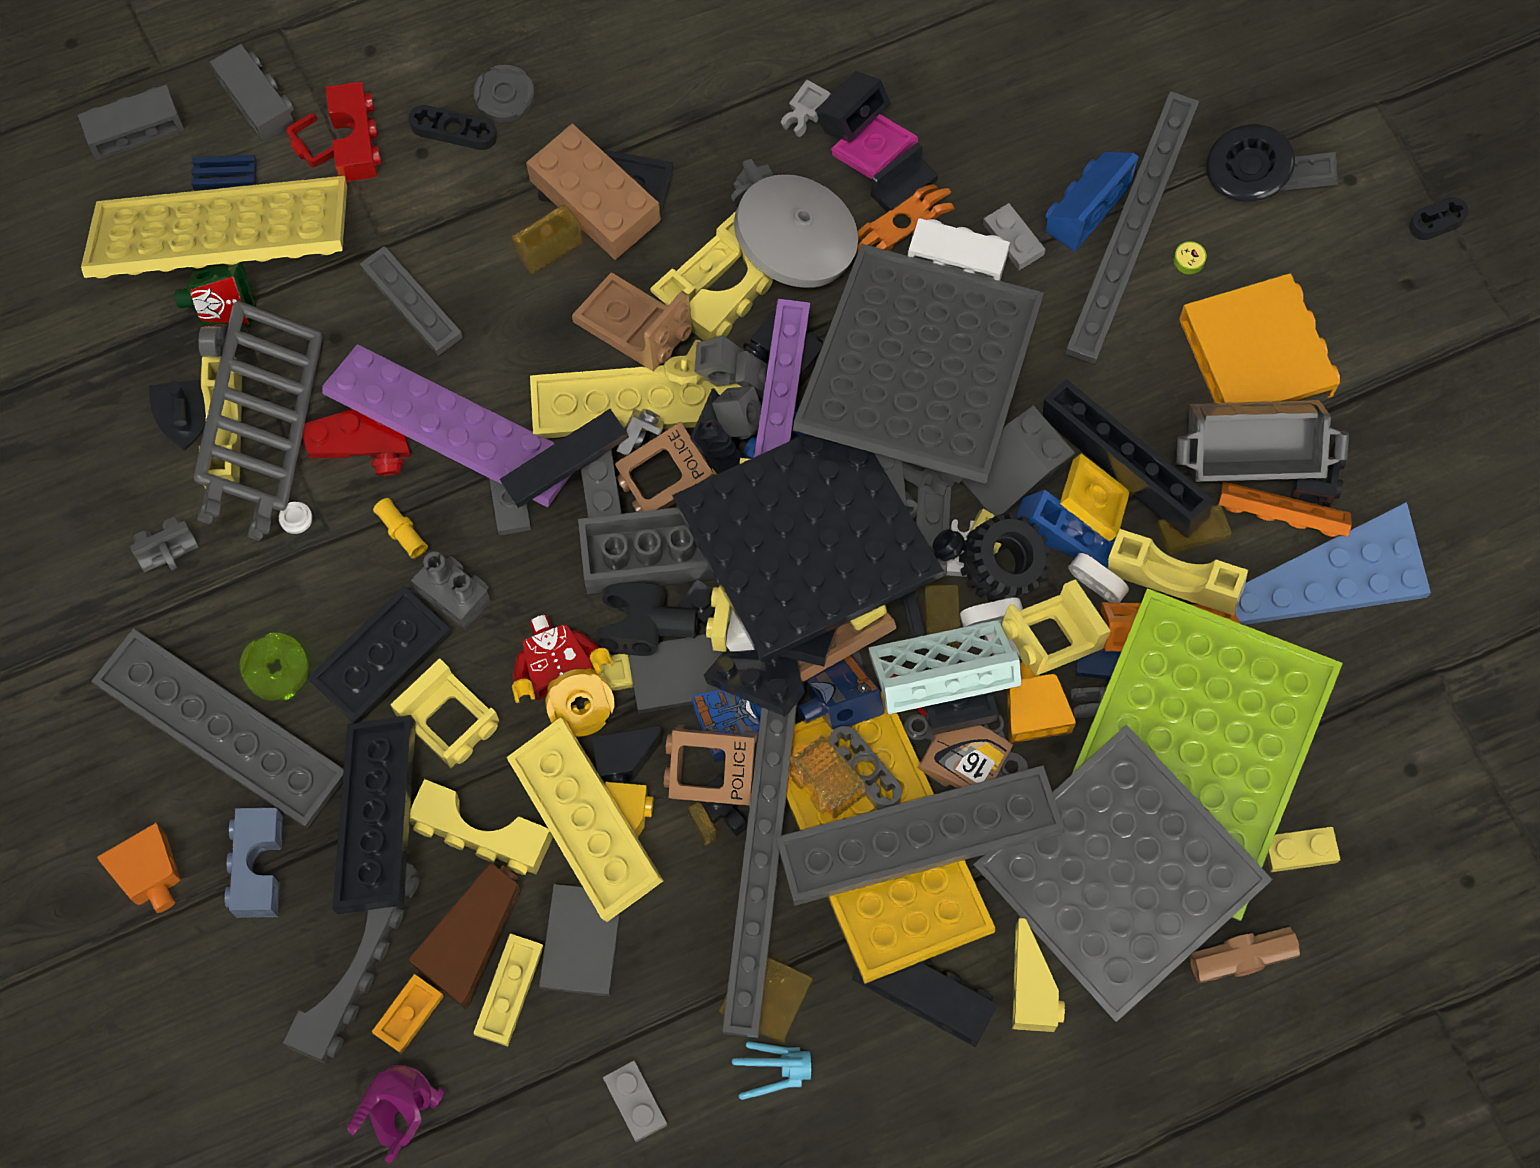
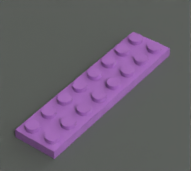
[323,344,572,507]

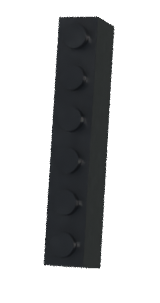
[1043,379,1214,539]

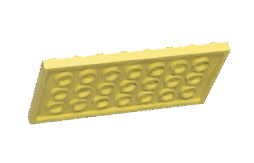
[81,176,347,278]

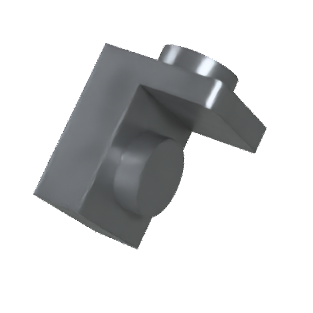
[617,408,664,455]

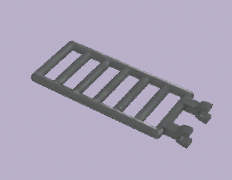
[193,301,323,541]

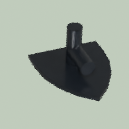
[149,380,206,451]

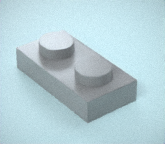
[983,203,1046,270]
[603,1061,668,1142]

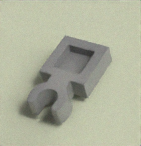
[781,80,831,137]

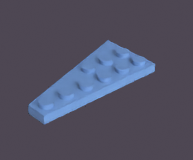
[1235,502,1431,625]

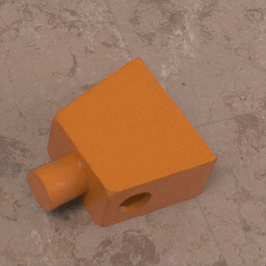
[97,823,181,913]

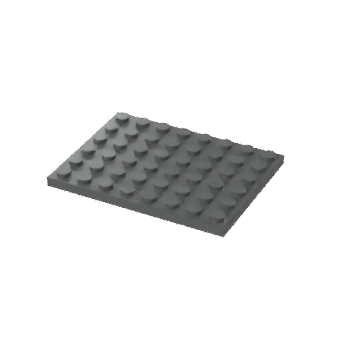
[793,244,1044,484]

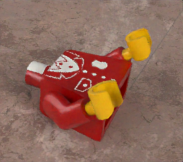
[512,615,614,703]

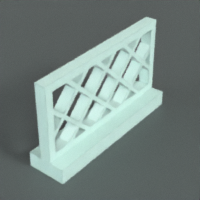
[868,620,1021,714]

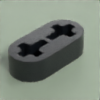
[1409,197,1469,240]

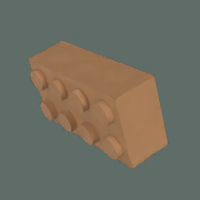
[526,123,661,260]

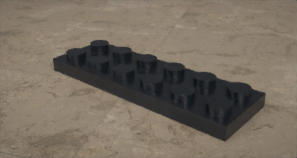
[332,715,416,914]

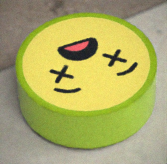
[1173,241,1207,274]

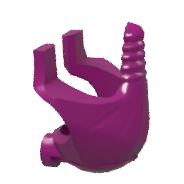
[347,1065,445,1164]

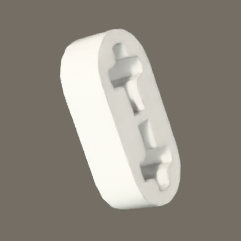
[1068,553,1129,603]
[960,598,1023,627]

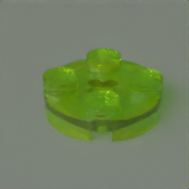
[239,633,309,700]

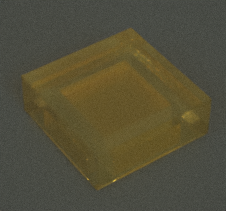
[688,802,716,845]

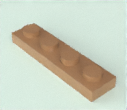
[799,611,897,682]

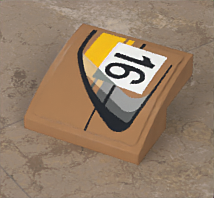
[918,725,1013,788]

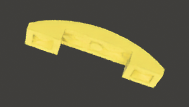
[650,212,742,306]

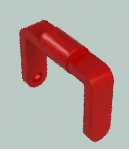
[287,113,334,168]

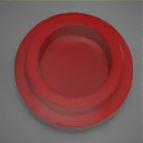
[371,453,404,476]

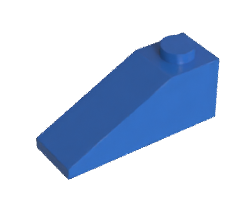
[1016,490,1115,569]

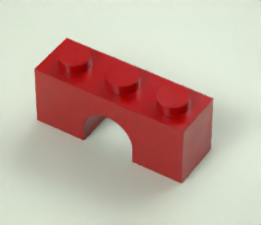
[325,82,381,182]

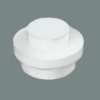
[279,502,312,534]

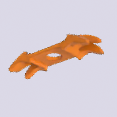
[855,184,955,257]

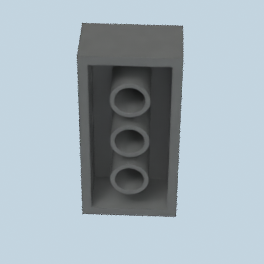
[578,508,716,594]

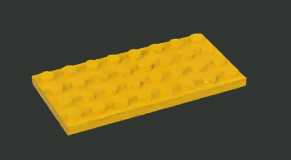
[786,691,995,984]

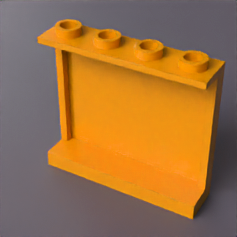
[1179,273,1340,403]

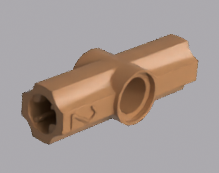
[1189,927,1300,984]

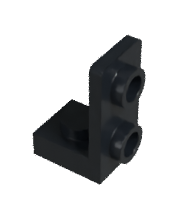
[1290,443,1347,507]

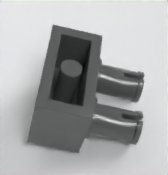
[411,551,491,631]

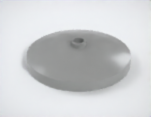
[734,175,858,287]

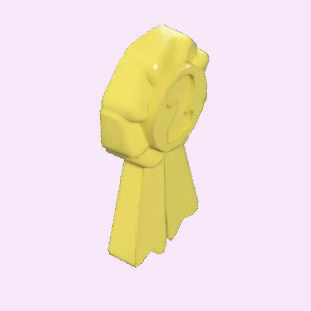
[664,340,702,385]

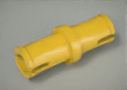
[373,498,428,559]

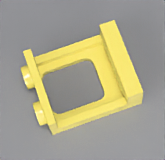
[1002,580,1111,676]
[391,658,499,768]

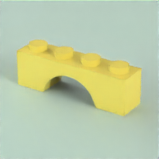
[690,251,773,340]
[199,356,242,489]
[1108,529,1248,616]
[410,779,553,875]

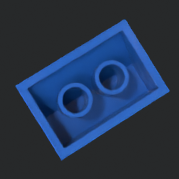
[1045,152,1139,252]

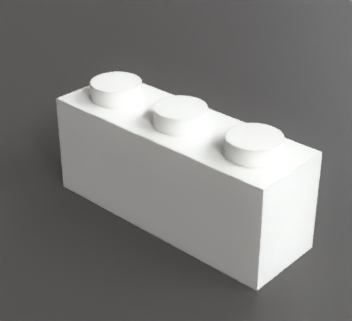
[908,218,1010,281]

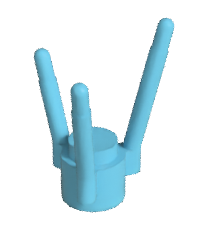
[732,1041,811,1100]

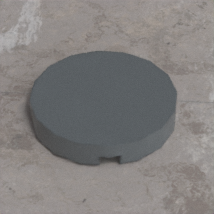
[474,65,535,123]

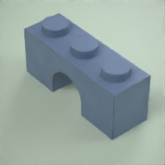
[225,808,283,918]

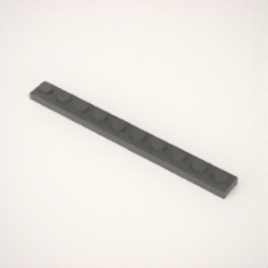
[1065,91,1199,365]
[723,703,797,1038]

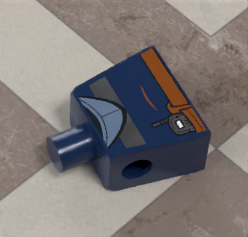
[797,654,885,730]

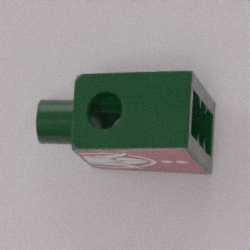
[175,262,257,326]

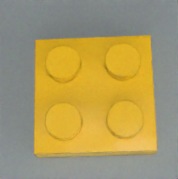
[1060,453,1130,541]

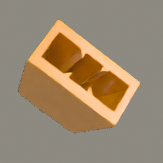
[1007,662,1076,743]

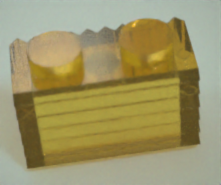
[511,204,583,274]
[789,735,865,819]

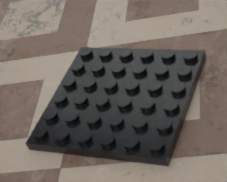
[672,434,944,663]

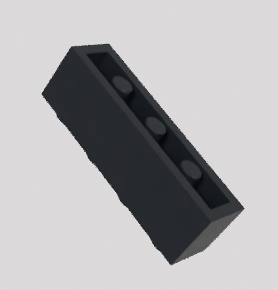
[852,959,998,1048]

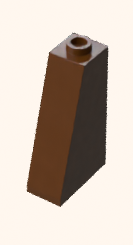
[408,863,521,1010]

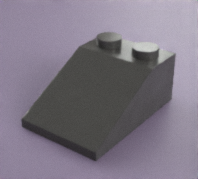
[961,405,1075,516]

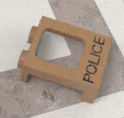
[615,422,715,512]
[664,725,759,806]

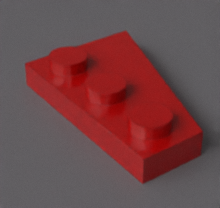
[302,409,411,458]

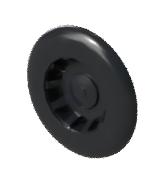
[1207,124,1295,201]

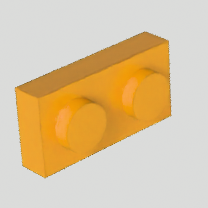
[372,974,444,1054]

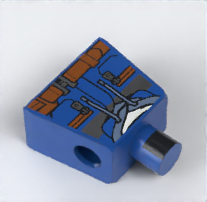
[692,690,762,763]

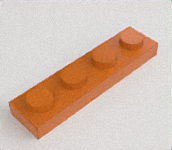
[1218,481,1352,537]

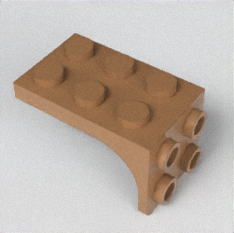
[572,272,693,372]

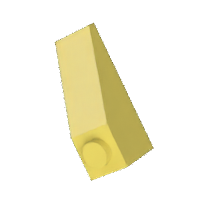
[1012,918,1065,1032]

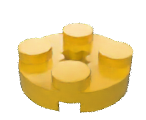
[545,669,614,737]

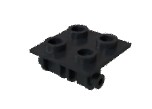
[690,388,745,474]

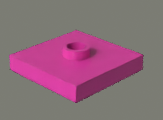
[831,114,918,180]

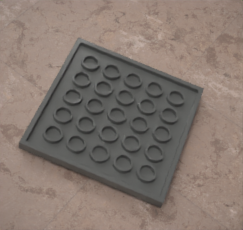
[973,725,1273,1022]

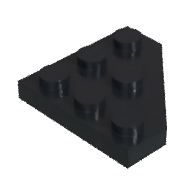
[704,647,805,717]

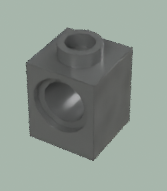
[694,336,744,387]
[712,386,762,439]

